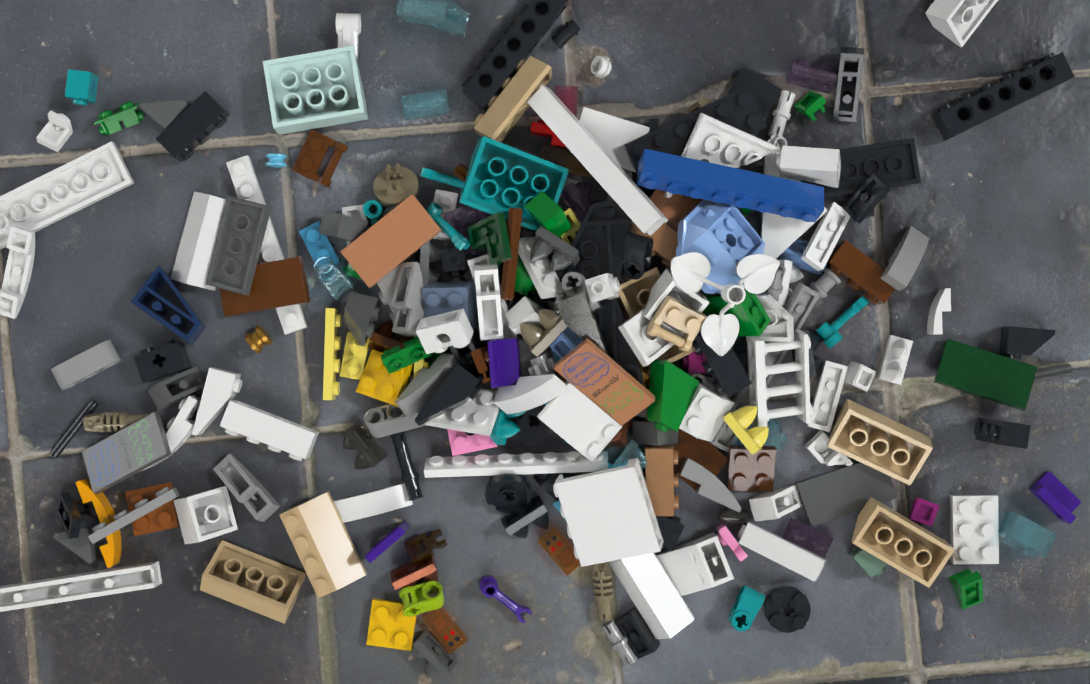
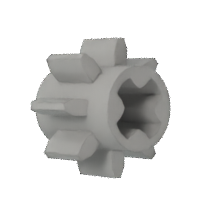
[528,354,556,376]

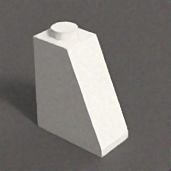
[776,146,841,188]

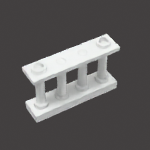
[747,329,813,427]

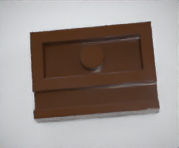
[471,344,491,384]

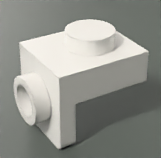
[36,110,73,152]
[585,273,621,303]

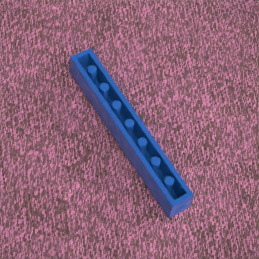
[636,149,824,223]

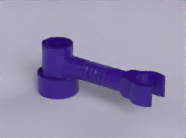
[479,575,532,623]

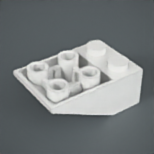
[656,532,734,596]

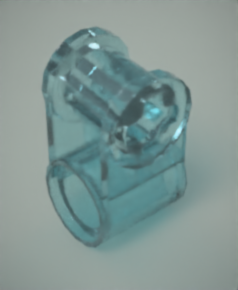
[314,256,355,300]

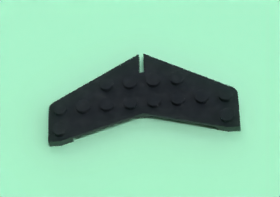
[547,201,644,386]

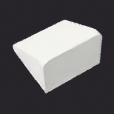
[844,361,876,392]

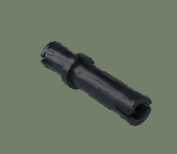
[390,431,423,501]

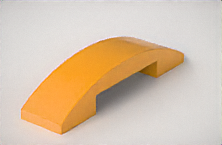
[75,478,122,568]

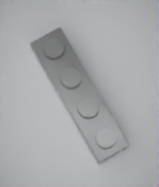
[88,486,180,544]

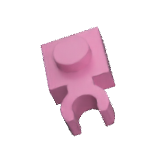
[716,522,748,562]

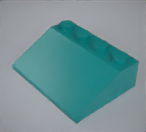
[459,136,569,231]

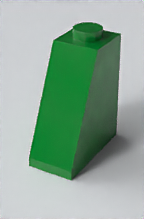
[647,359,699,433]

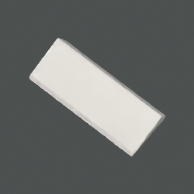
[171,192,227,291]
[609,553,695,639]

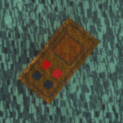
[537,526,581,576]
[422,606,468,655]

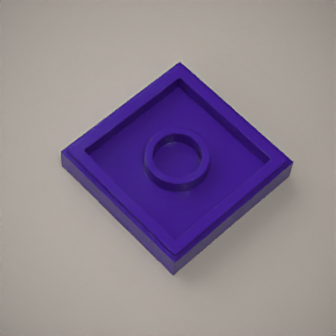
[365,521,410,563]

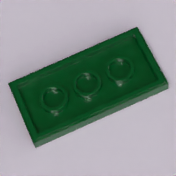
[934,339,1037,411]

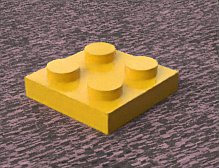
[356,349,414,407]
[366,598,417,651]

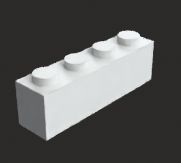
[220,400,319,461]

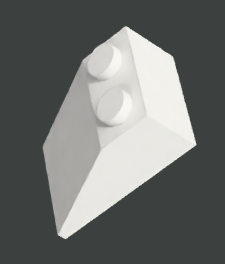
[537,381,622,462]

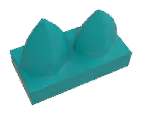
[489,409,528,445]

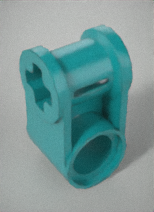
[729,585,765,632]

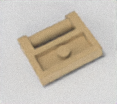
[646,295,707,352]

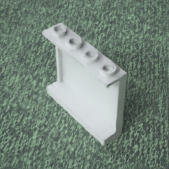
[553,458,664,567]

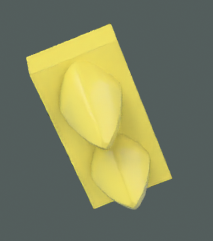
[340,332,369,380]
[723,406,769,455]

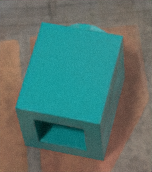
[65,69,98,106]

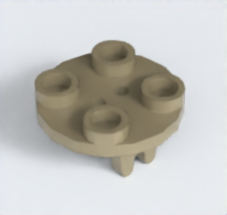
[373,163,419,206]

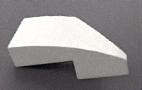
[804,430,853,466]

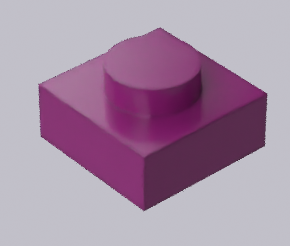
[908,497,940,527]

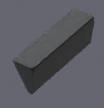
[614,607,660,659]

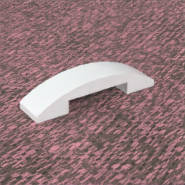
[0,225,35,319]
[333,483,413,523]

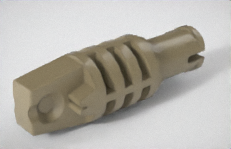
[83,411,149,433]
[592,562,614,621]

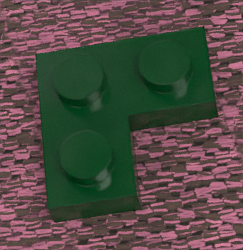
[468,213,512,265]

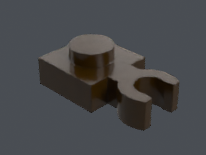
[404,529,447,565]

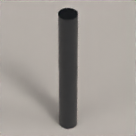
[50,399,99,458]

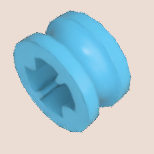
[266,153,287,168]

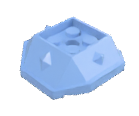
[675,199,765,294]

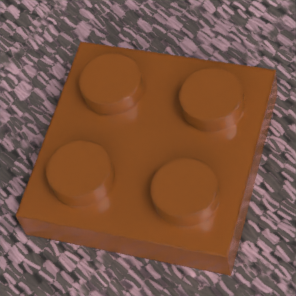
[125,481,180,536]

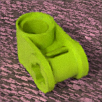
[399,581,445,617]

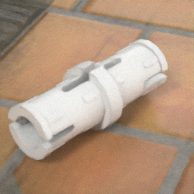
[768,91,795,137]

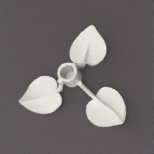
[670,252,780,356]

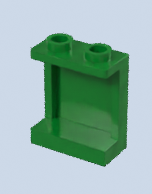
[702,288,771,336]

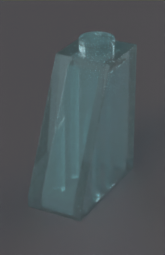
[396,0,469,36]

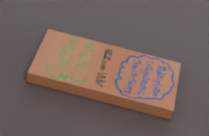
[554,338,655,426]

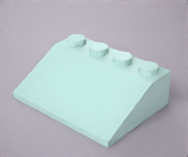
[263,45,368,135]

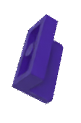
[488,338,522,388]
[1029,471,1081,524]

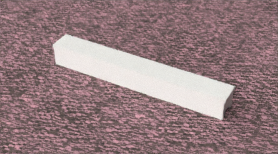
[527,85,668,236]
[0,561,162,612]

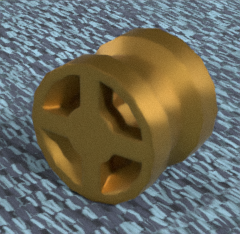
[244,325,273,354]

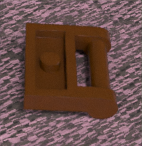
[292,129,348,188]

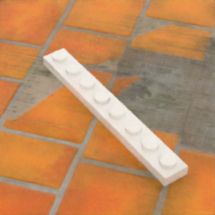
[226,155,308,335]
[424,451,608,478]

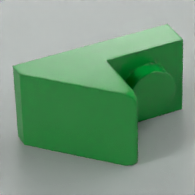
[949,569,984,610]

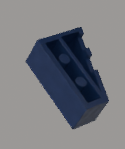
[131,265,206,345]

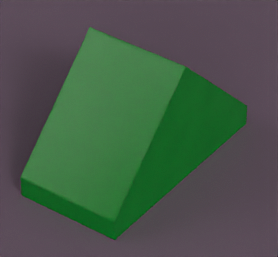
[524,191,571,237]

